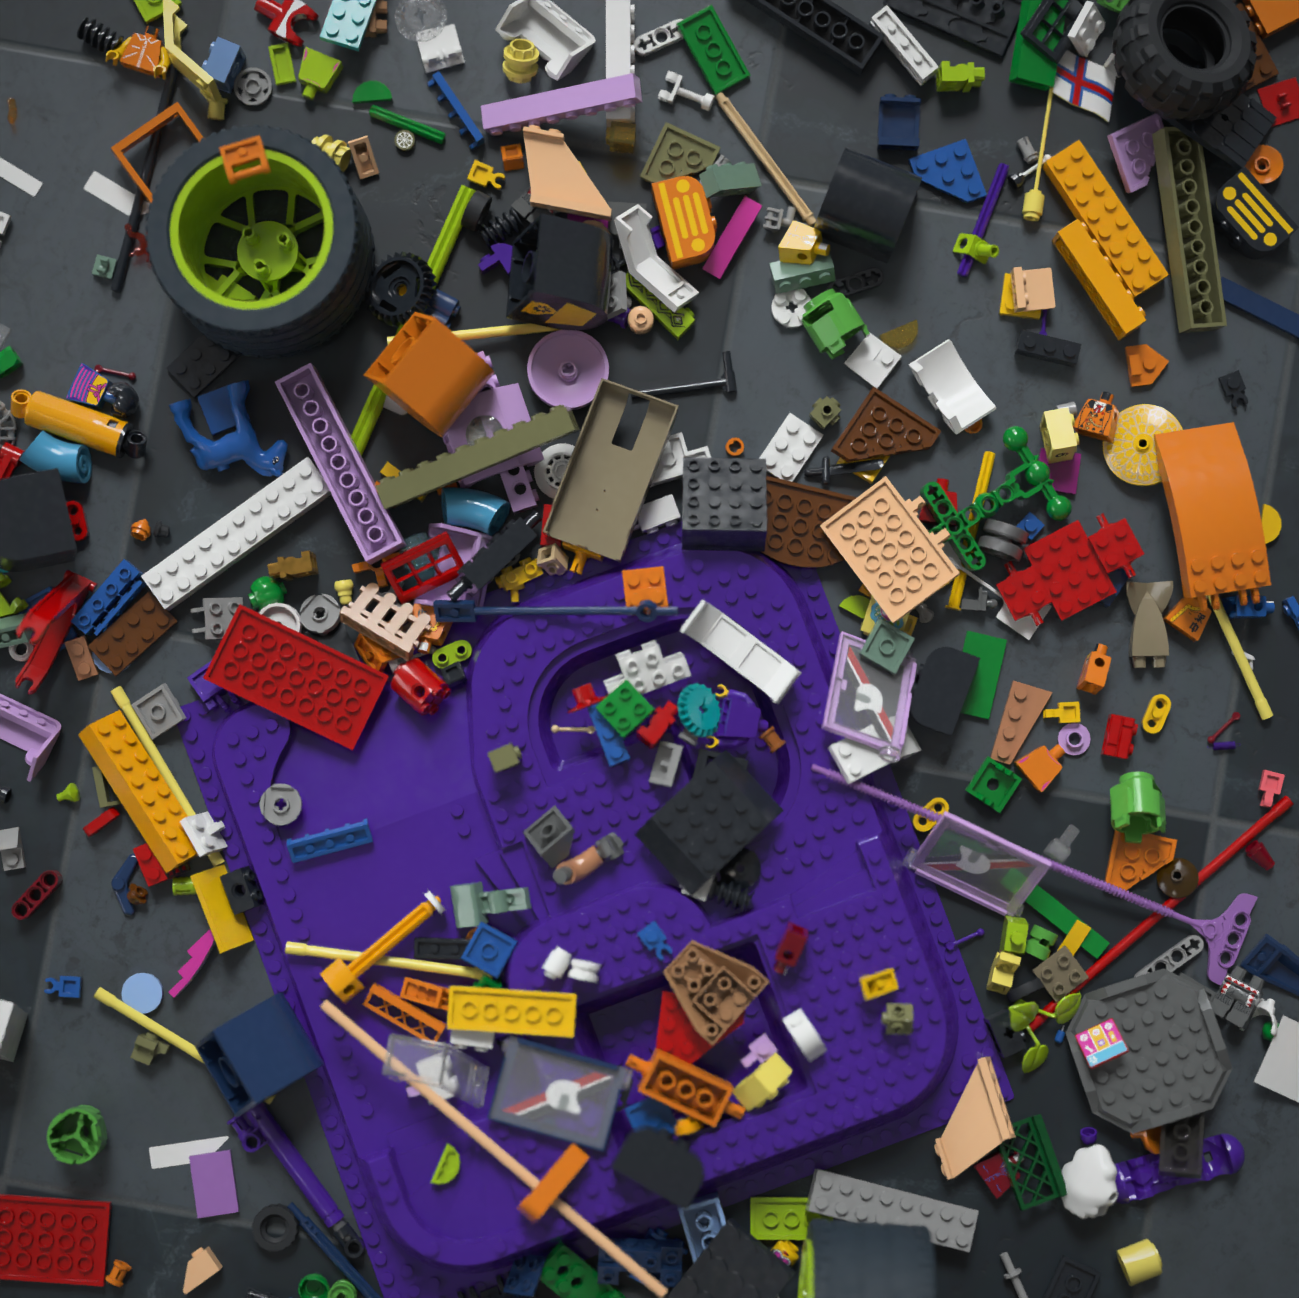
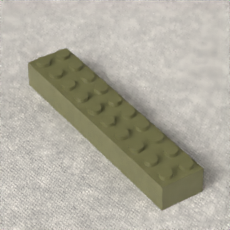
[1152,127,1227,333]
[375,404,580,509]

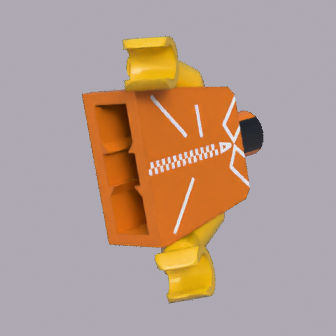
[106,26,171,79]

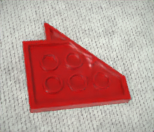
[655,991,746,1064]

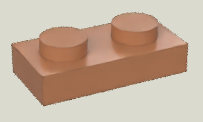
[64,635,99,681]

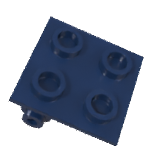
[503,1254,547,1298]

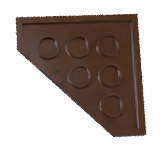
[831,387,941,462]

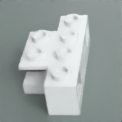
[650,432,711,487]
[603,640,691,695]

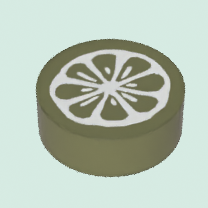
[394,130,415,152]

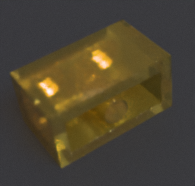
[606,121,636,154]

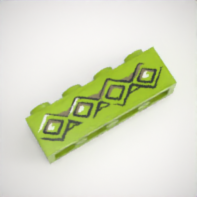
[626,272,695,340]

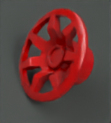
[567,683,608,713]

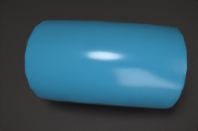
[19,430,92,483]
[441,487,510,536]

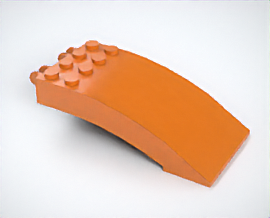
[1154,422,1271,612]

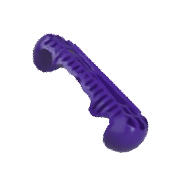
[1114,1133,1245,1204]

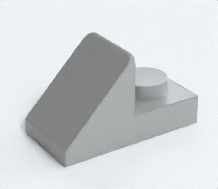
[0,827,26,871]

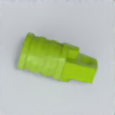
[172,877,197,896]

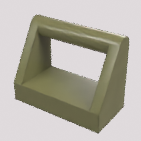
[92,766,122,808]

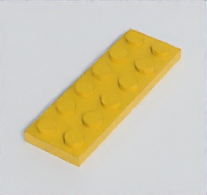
[447,986,577,1037]

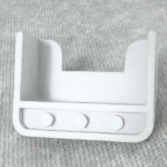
[495,0,596,81]

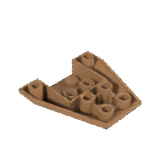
[664,940,769,1045]

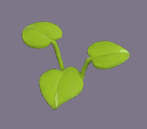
[1009,992,1081,1074]

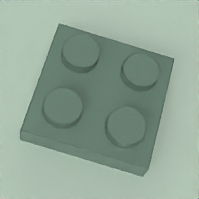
[859,618,915,675]

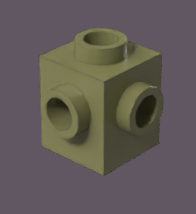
[809,396,841,430]
[882,1003,913,1035]

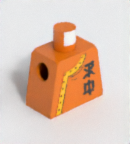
[1163,596,1212,642]
[412,603,453,654]

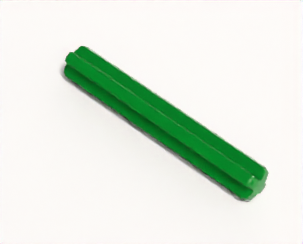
[369,105,446,144]

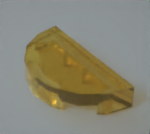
[879,319,918,348]

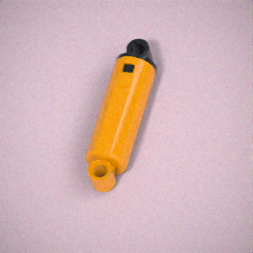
[10,389,147,459]

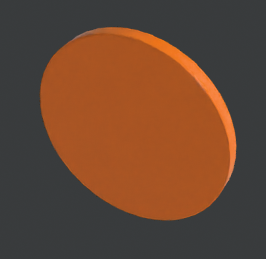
[1130,1125,1165,1154]

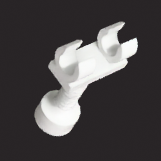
[658,71,715,111]

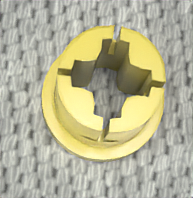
[207,98,228,120]

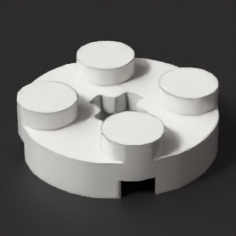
[771,289,811,328]

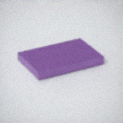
[189,1149,240,1218]

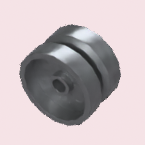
[978,519,1029,562]

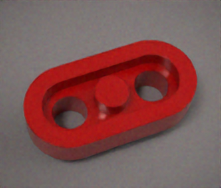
[66,501,89,541]

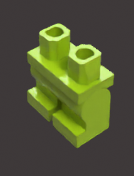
[936,61,985,92]

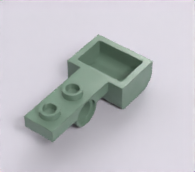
[450,882,531,928]

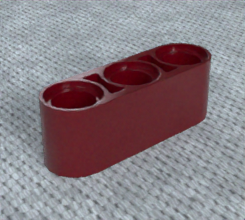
[11,870,63,920]

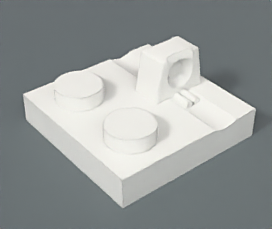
[180,811,228,857]

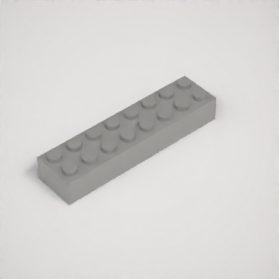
[805,1169,979,1252]

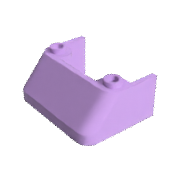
[0,694,61,782]

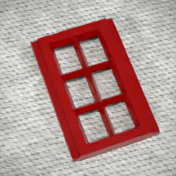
[380,531,464,605]

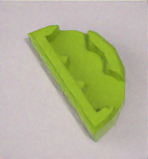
[839,595,870,620]
[431,1143,460,1185]

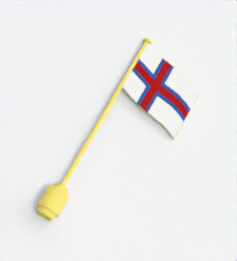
[1022,50,1116,221]

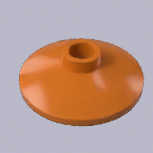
[1244,145,1283,184]

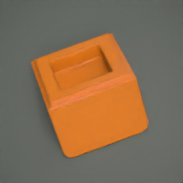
[501,143,524,171]

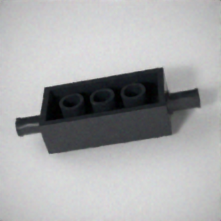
[446,511,542,602]

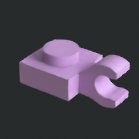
[740,1033,777,1068]

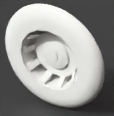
[534,444,575,499]

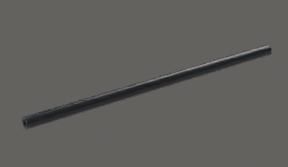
[110,62,178,293]

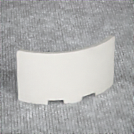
[908,340,996,435]

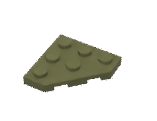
[640,122,721,183]

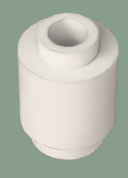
[542,947,572,980]

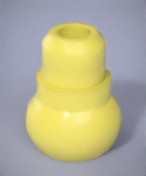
[334,579,354,605]

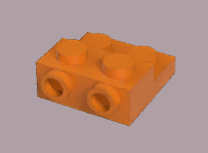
[622,566,668,616]

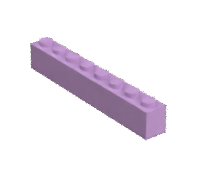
[481,73,642,136]

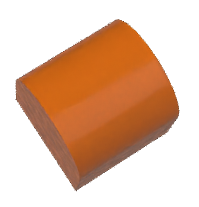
[363,312,494,437]

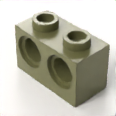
[488,743,523,773]

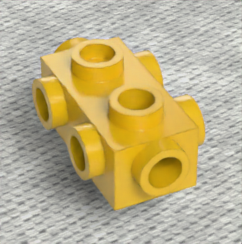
[495,557,543,602]

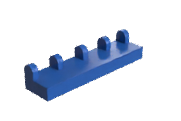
[427,71,485,150]
[287,818,373,863]

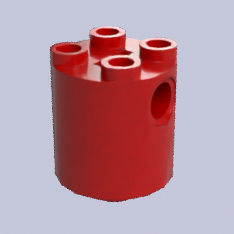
[391,658,452,716]

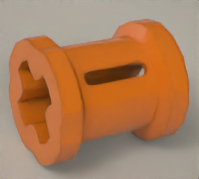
[105,1259,132,1287]

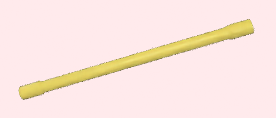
[387,323,561,344]
[1207,595,1273,720]
[110,686,225,867]
[285,941,493,980]
[93,987,276,1105]

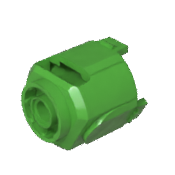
[801,288,870,360]
[1110,772,1166,844]
[47,1105,107,1165]

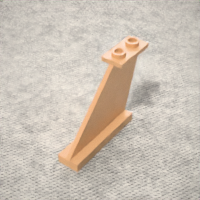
[523,125,612,221]
[935,1057,1016,1180]

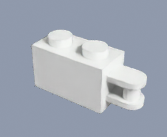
[633,494,681,535]

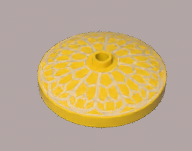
[1103,404,1183,486]

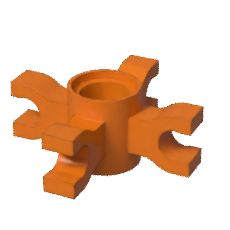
[352,552,401,588]

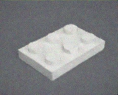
[759,413,823,482]

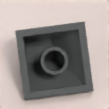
[523,805,575,868]

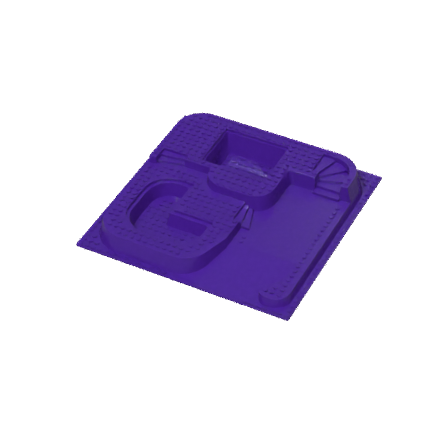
[177,521,1014,1298]

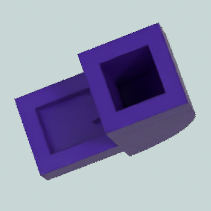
[478,243,512,277]

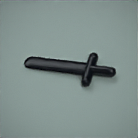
[804,456,884,485]

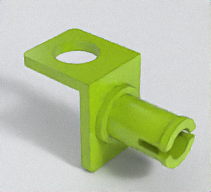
[953,233,999,264]

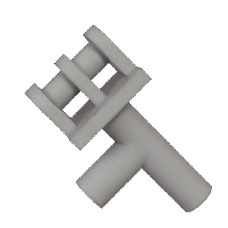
[763,207,807,233]

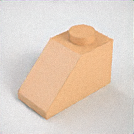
[183,1246,223,1294]

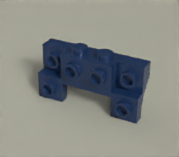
[597,1237,683,1288]

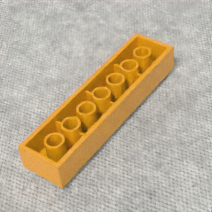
[1042,140,1169,298]
[78,710,198,873]

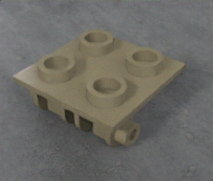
[1032,946,1088,1002]

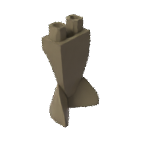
[1125,581,1173,668]

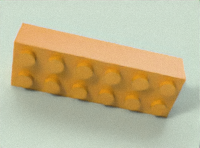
[1051,219,1146,341]

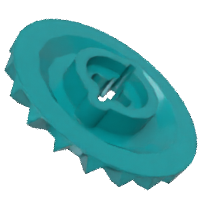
[678,683,722,737]

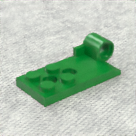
[539,1241,626,1298]

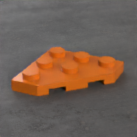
[1104,830,1177,891]

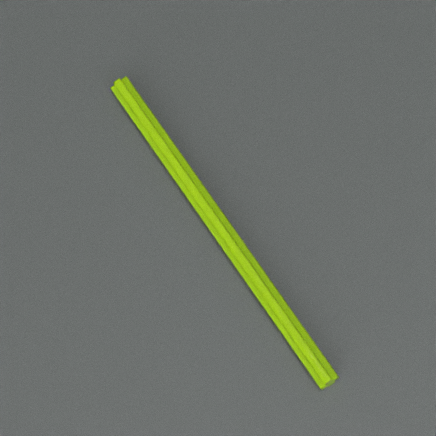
[351,185,476,456]

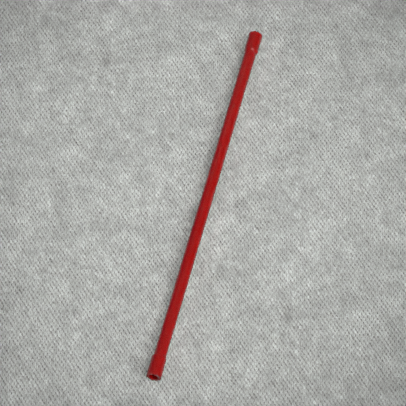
[1029,795,1294,1032]

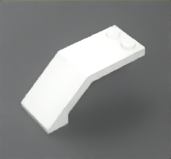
[614,204,699,313]
[828,717,922,784]

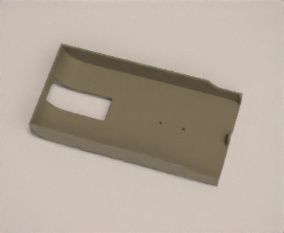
[543,378,679,562]

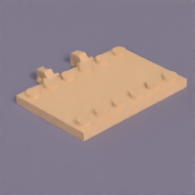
[820,476,960,624]

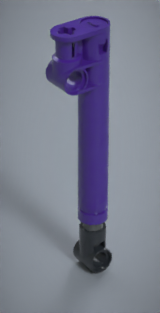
[227,1102,365,1258]

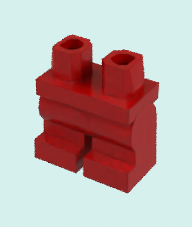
[636,701,678,750]

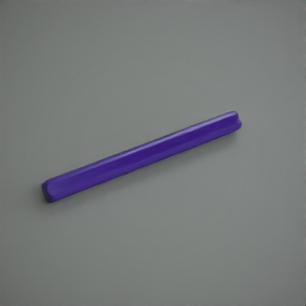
[957,163,1009,277]

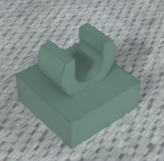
[92,254,118,280]

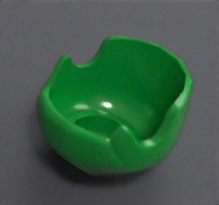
[298,1273,330,1298]

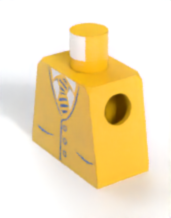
[778,221,830,265]

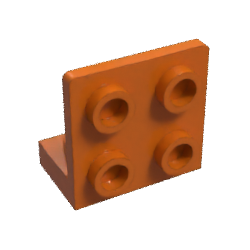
[354,620,415,673]

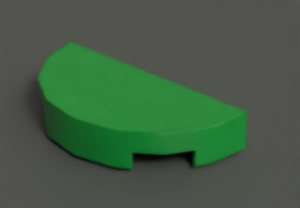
[352,81,393,104]

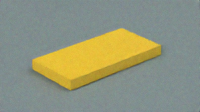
[190,864,254,953]

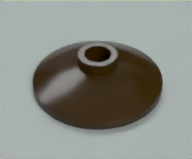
[1157,858,1199,898]

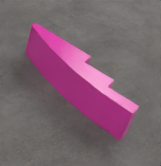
[703,196,762,279]

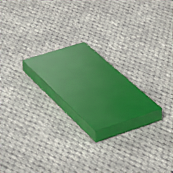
[676,4,751,96]
[960,631,1007,719]

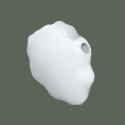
[1061,1144,1118,1219]

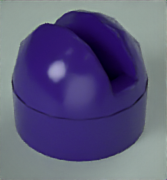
[1080,1127,1097,1145]

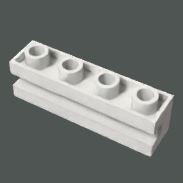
[869,5,938,86]

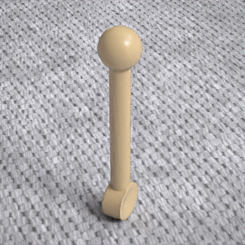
[551,725,595,734]

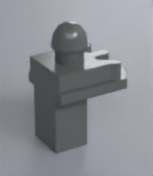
[961,586,998,612]

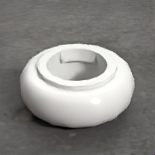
[9,639,34,662]

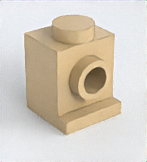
[536,543,569,576]

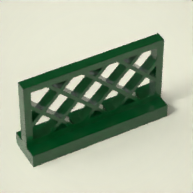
[998,1114,1067,1211]

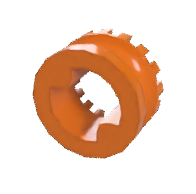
[725,437,744,456]

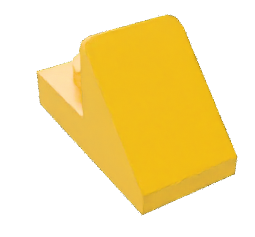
[860,968,899,1000]

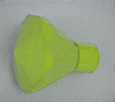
[56,783,80,802]

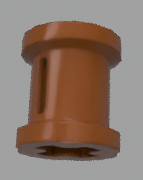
[759,726,786,754]

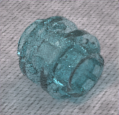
[398,532,438,573]

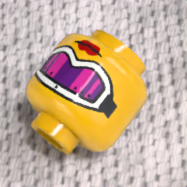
[770,1240,799,1268]

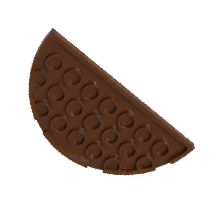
[760,476,857,568]

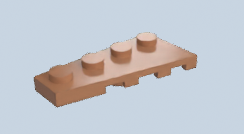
[990,681,1053,765]

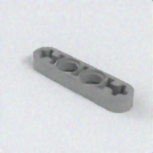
[1134,935,1204,977]

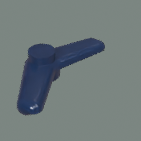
[111,854,138,915]

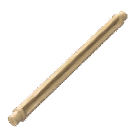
[715,92,816,227]

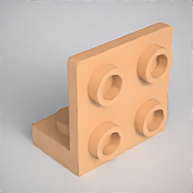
[1010,267,1055,312]

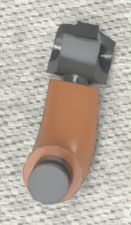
[553,832,624,885]

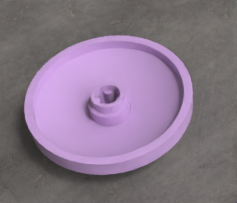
[527,330,609,410]

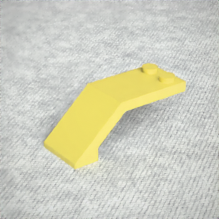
[163,0,222,103]

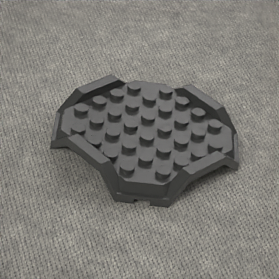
[1066,969,1233,1133]

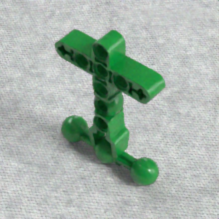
[920,426,1072,572]

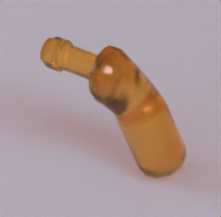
[7,98,17,124]

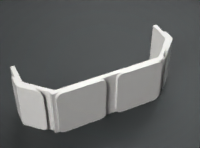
[680,600,801,704]

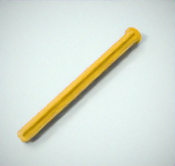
[945,451,995,611]

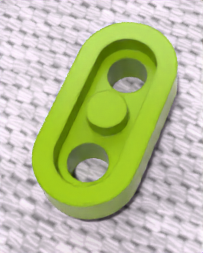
[432,640,472,669]

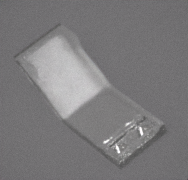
[382,1034,490,1108]

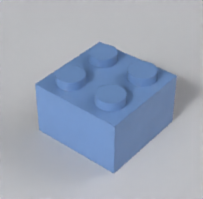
[201,37,246,94]

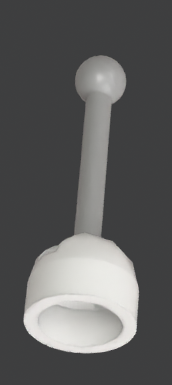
[389,646,436,674]

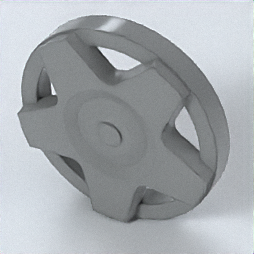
[234,68,272,106]

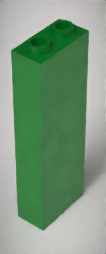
[1009,0,1068,91]

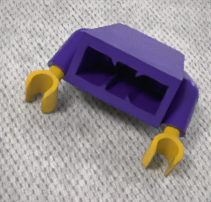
[706,685,768,749]

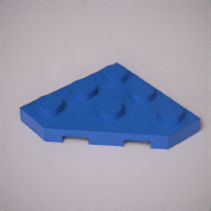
[908,139,987,203]

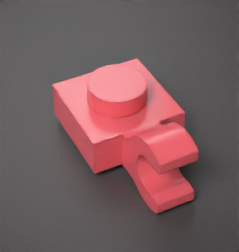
[1258,770,1285,808]

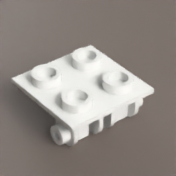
[415,24,465,73]

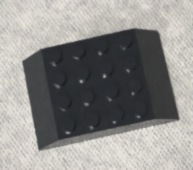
[634,749,784,896]

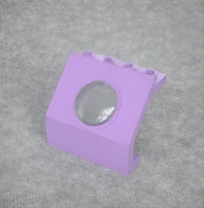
[443,383,544,488]

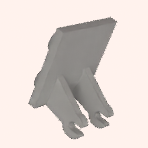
[191,597,243,639]

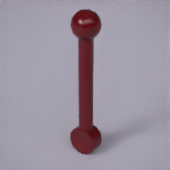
[94,365,136,380]
[1207,712,1240,744]

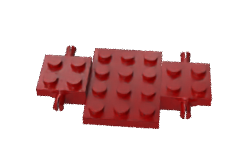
[996,513,1144,626]

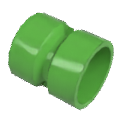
[1025,924,1058,961]
[328,1279,358,1298]

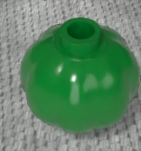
[247,576,287,611]

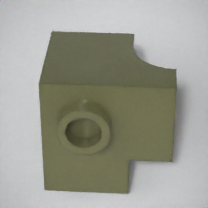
[130,1031,172,1065]

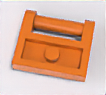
[219,135,271,185]

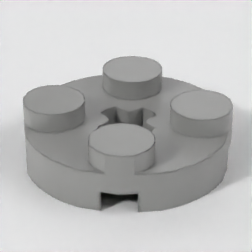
[300,594,340,636]
[260,784,302,825]

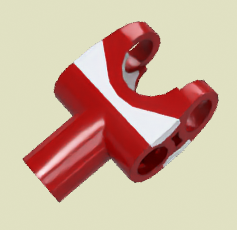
[254,0,319,47]

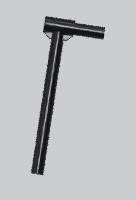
[631,351,737,399]

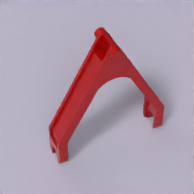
[15,570,98,695]

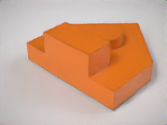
[1125,344,1169,388]

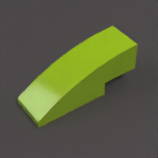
[206,273,259,301]

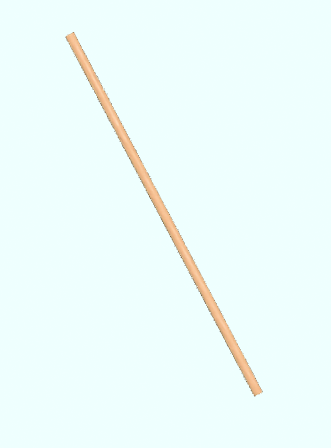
[320,1000,667,1298]

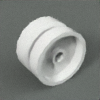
[259,603,303,633]

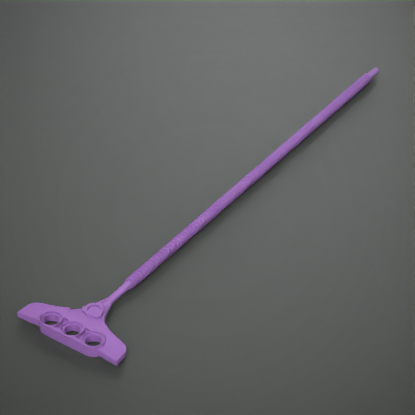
[811,764,1258,986]

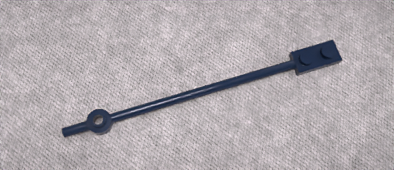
[433,600,679,622]

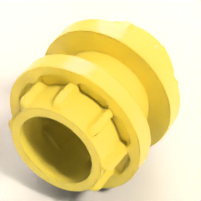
[502,39,539,83]
[312,134,351,172]

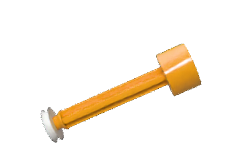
[320,889,446,1004]

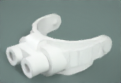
[1239,998,1278,1035]

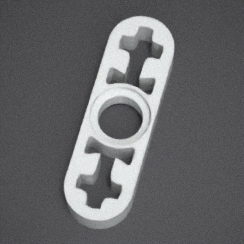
[634,19,683,56]

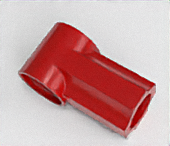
[0,442,25,480]

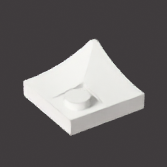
[844,332,902,389]

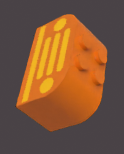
[652,176,717,270]

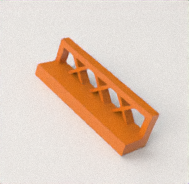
[362,982,447,1046]

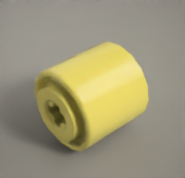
[1116,1239,1163,1286]

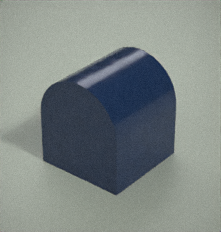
[195,992,324,1118]

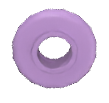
[1058,723,1091,755]

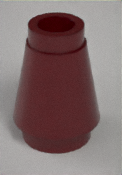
[1245,840,1275,871]

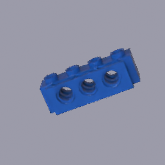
[70,559,147,636]

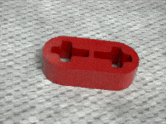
[83,806,120,838]

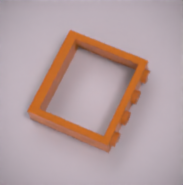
[111,101,203,204]

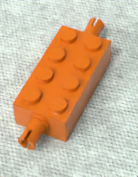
[625,1048,745,1127]

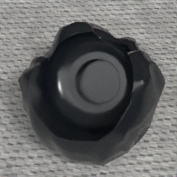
[108,382,139,419]

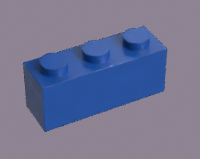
[587,703,630,768]

